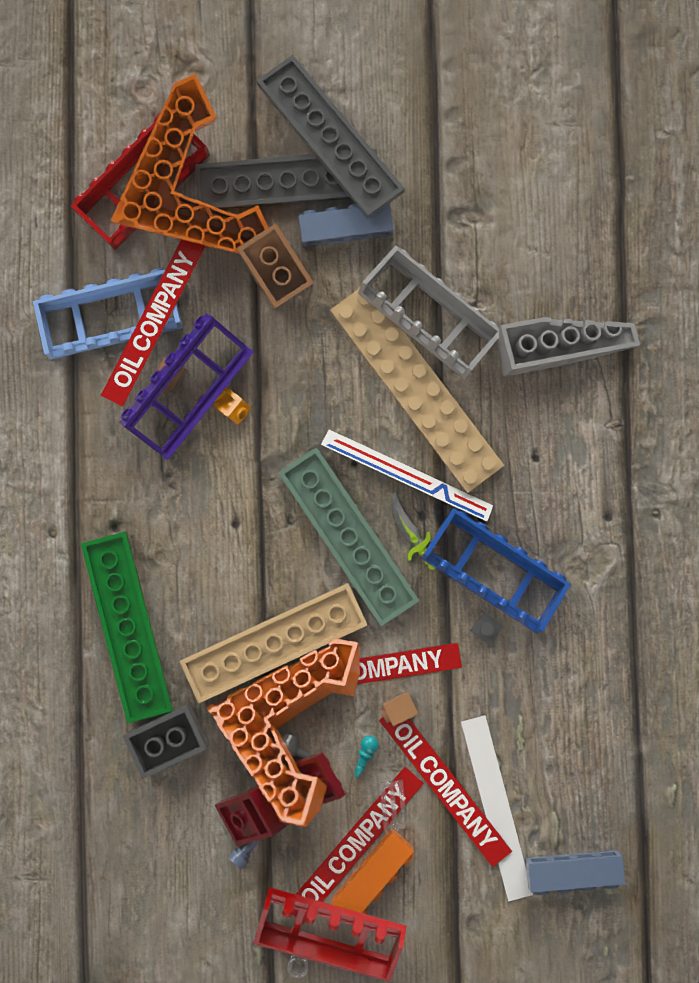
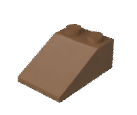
[237,223,314,309]

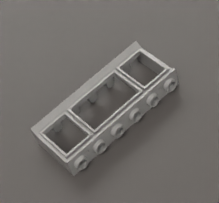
[358,245,499,380]

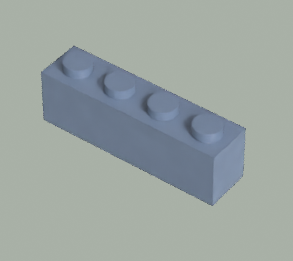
[299,203,394,248]
[525,850,625,895]

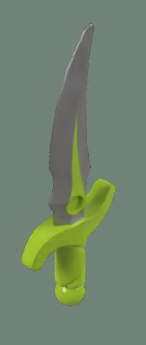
[392,493,436,570]

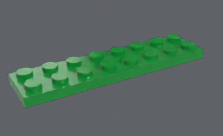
[81,531,173,723]

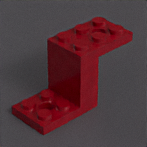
[215,752,346,846]

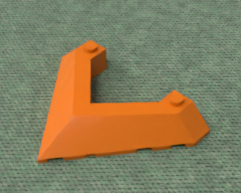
[110,73,269,254]
[206,639,360,827]

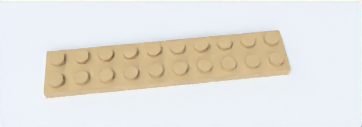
[330,288,504,493]

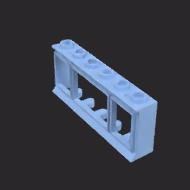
[33,268,184,359]

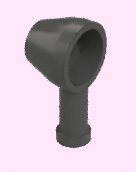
[281,732,315,759]

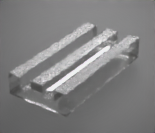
[380,780,407,830]

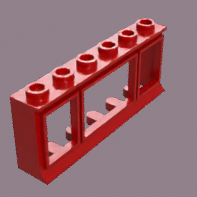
[71,114,210,250]
[253,887,406,982]

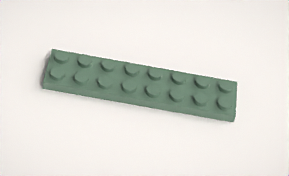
[278,447,420,626]

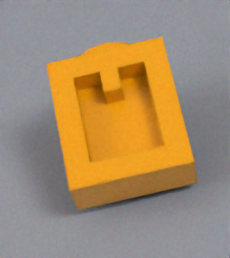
[212,387,251,425]

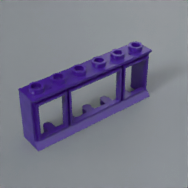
[119,314,254,460]

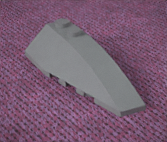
[498,317,640,377]

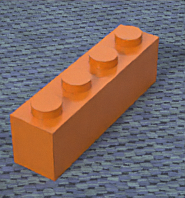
[331,828,414,914]

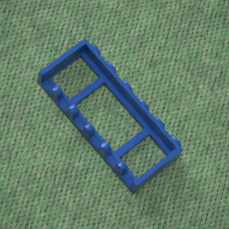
[421,508,571,634]

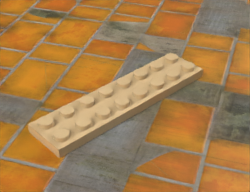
[180,583,368,703]

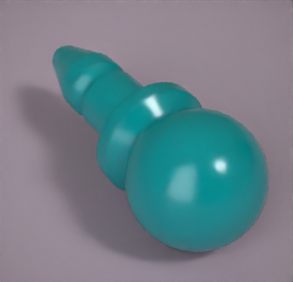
[354,735,379,778]

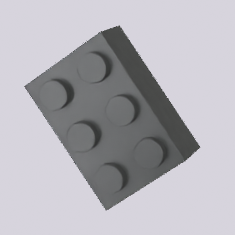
[123,703,210,779]

